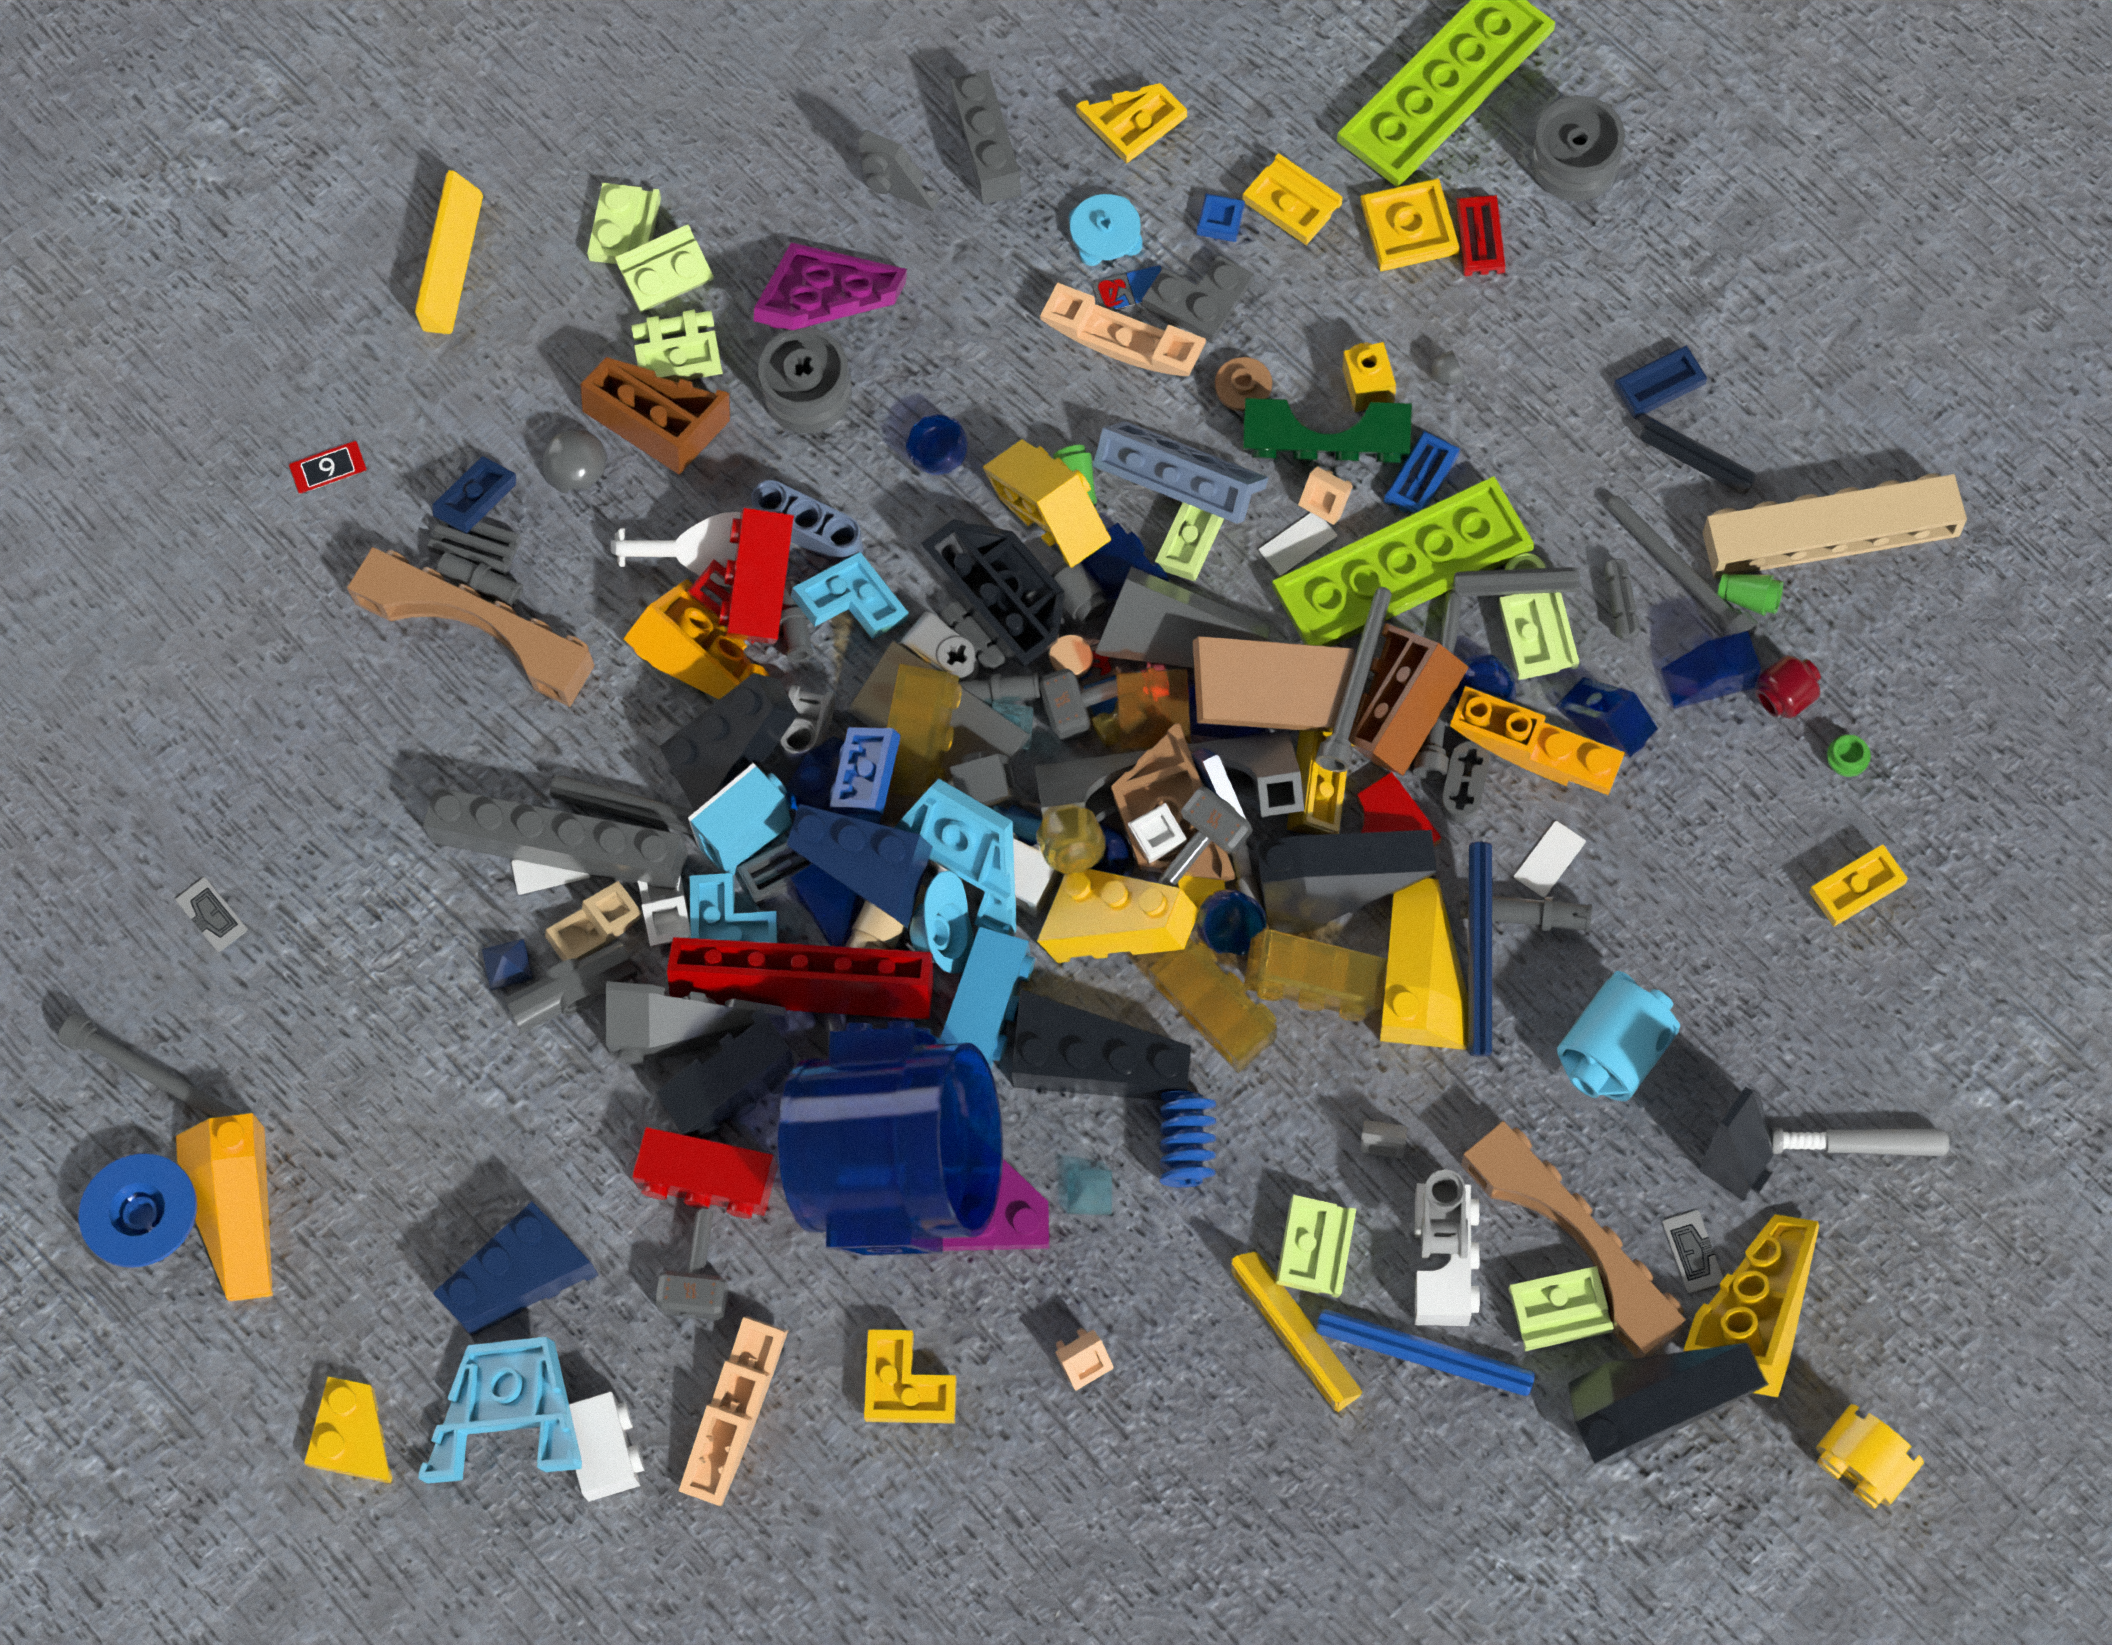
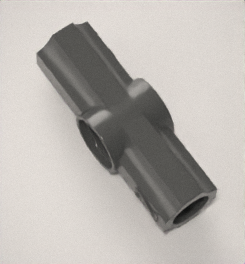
[504,940,638,1034]

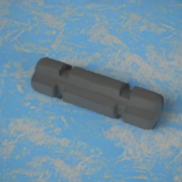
[1604,558,1640,640]
[941,601,1005,673]

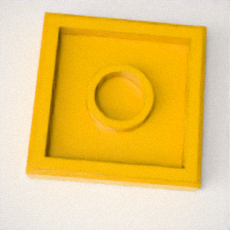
[1360,178,1460,272]

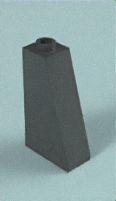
[1095,567,1273,668]

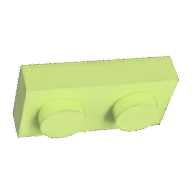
[1155,502,1224,581]

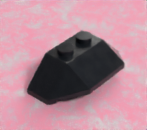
[920,519,1065,667]

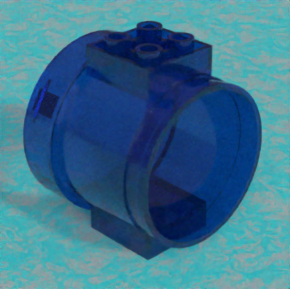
[778,1021,1003,1256]

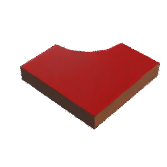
[1357,772,1442,847]

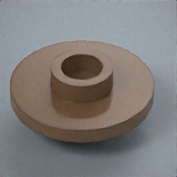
[1215,357,1272,412]

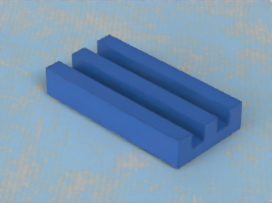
[1384,431,1460,514]

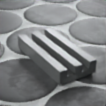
[427,520,521,576]
[736,840,824,907]

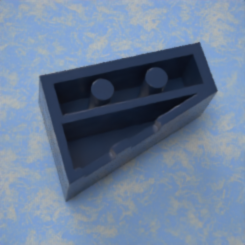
[787,804,933,929]
[433,1201,599,1336]

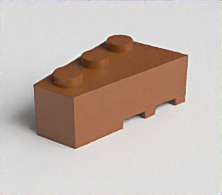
[580,357,730,475]
[1348,623,1469,776]

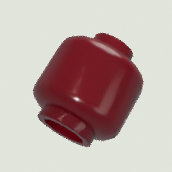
[1756,655,1821,719]

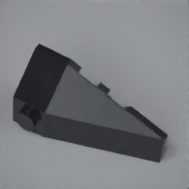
[1568,1343,1769,1465]

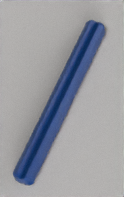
[1316,1309,1535,1396]

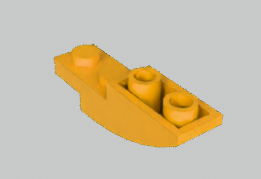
[1450,686,1625,796]

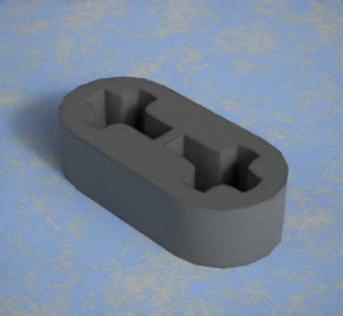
[1442,741,1489,823]

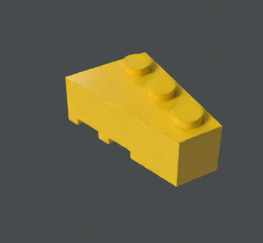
[983,439,1111,568]
[1037,865,1199,963]

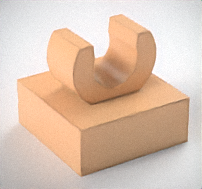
[1298,466,1353,525]
[1055,1328,1114,1391]

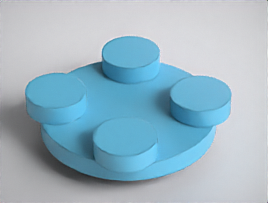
[1069,194,1143,266]

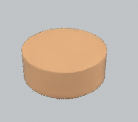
[1049,635,1093,678]

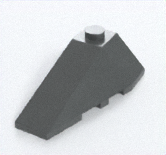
[606,981,790,1065]

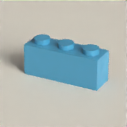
[938,926,1035,1073]

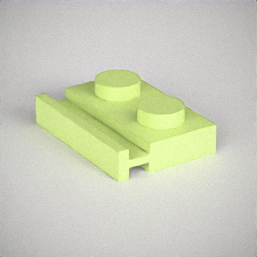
[587,183,661,264]
[615,224,714,313]
[1499,593,1579,680]
[1275,1195,1356,1298]
[1509,1266,1614,1351]

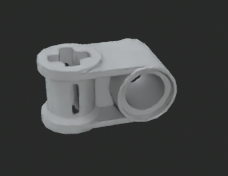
[899,612,980,682]
[780,684,836,770]
[1421,1169,1468,1258]

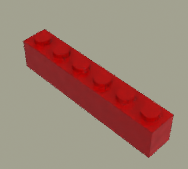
[667,937,934,1019]

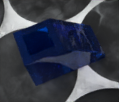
[1081,523,1169,599]

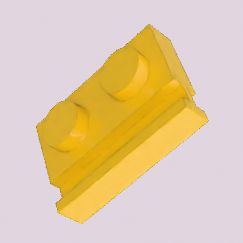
[1242,153,1343,245]

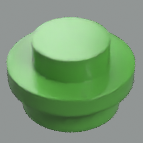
[1827,735,1871,777]

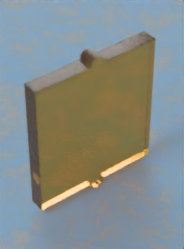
[1116,667,1191,749]

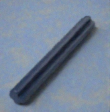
[1468,841,1492,1057]

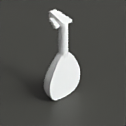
[611,512,741,587]

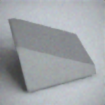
[1360,1121,1407,1158]

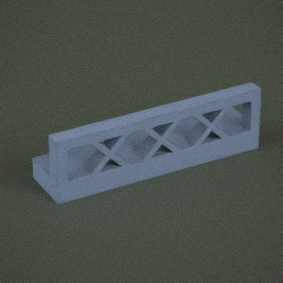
[1093,421,1269,524]

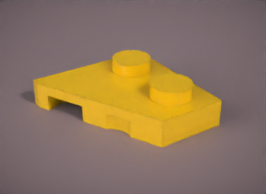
[1076,83,1187,164]
[304,1377,392,1484]

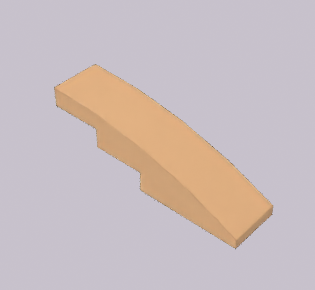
[679,1316,788,1506]

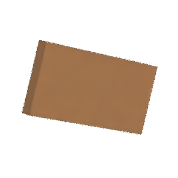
[1193,636,1355,732]

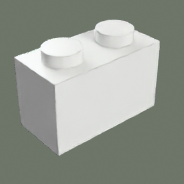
[569,1392,644,1502]

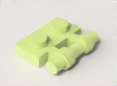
[631,309,723,382]

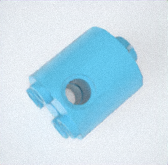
[1557,971,1680,1102]

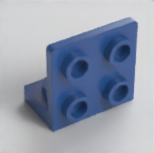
[830,727,901,824]

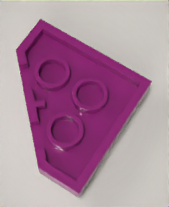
[753,242,907,330]
[916,1118,1050,1251]

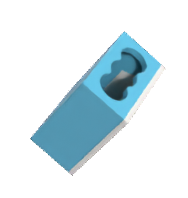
[688,763,792,875]

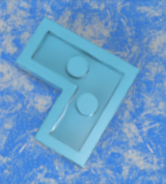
[791,552,909,639]
[690,873,779,943]

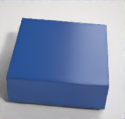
[1197,193,1245,242]

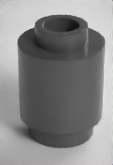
[1051,562,1109,625]

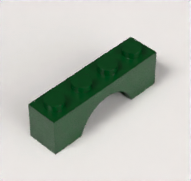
[1243,398,1412,463]

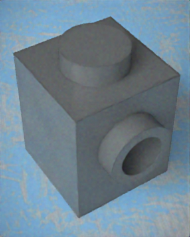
[948,751,1019,806]

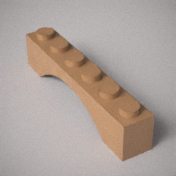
[347,547,595,707]
[1461,1121,1686,1358]

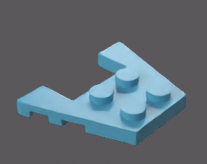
[894,779,1017,936]
[418,1337,582,1484]

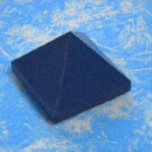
[482,939,533,990]

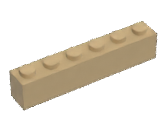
[1703,473,1967,578]

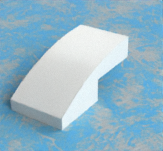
[638,876,691,948]

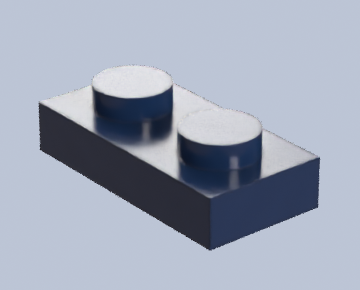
[432,456,516,534]

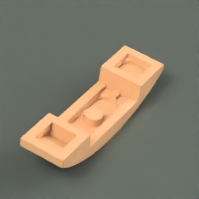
[1040,283,1206,376]

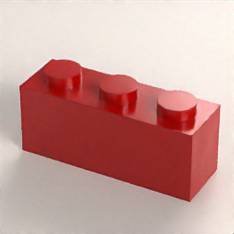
[718,508,794,644]
[632,1127,778,1219]

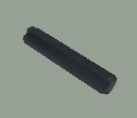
[1640,419,1756,494]

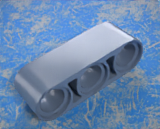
[751,480,864,564]

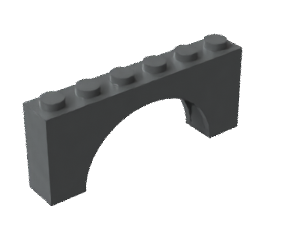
[1034,731,1304,847]

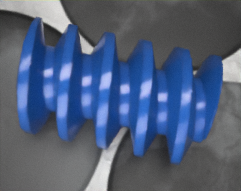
[1159,1091,1216,1188]

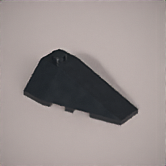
[1256,830,1437,937]
[1699,1086,1774,1201]

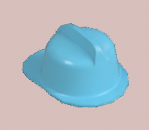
[910,871,974,974]

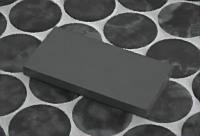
[847,641,1031,781]

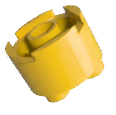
[1816,1404,1924,1509]

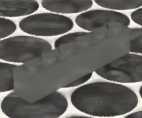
[423,786,688,891]

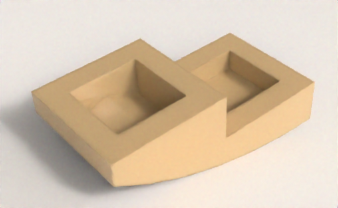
[545,881,643,961]

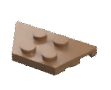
[1111,723,1235,881]

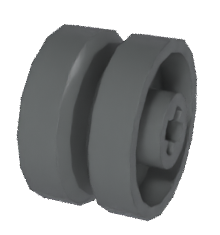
[1531,95,1625,202]
[758,327,852,433]

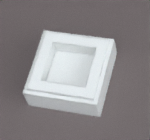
[1128,803,1187,864]

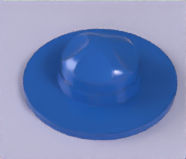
[78,1154,197,1268]

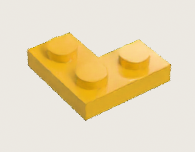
[864,1330,957,1424]

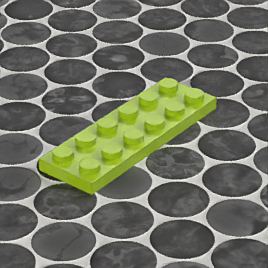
[1337,0,1555,187]
[1272,476,1534,647]

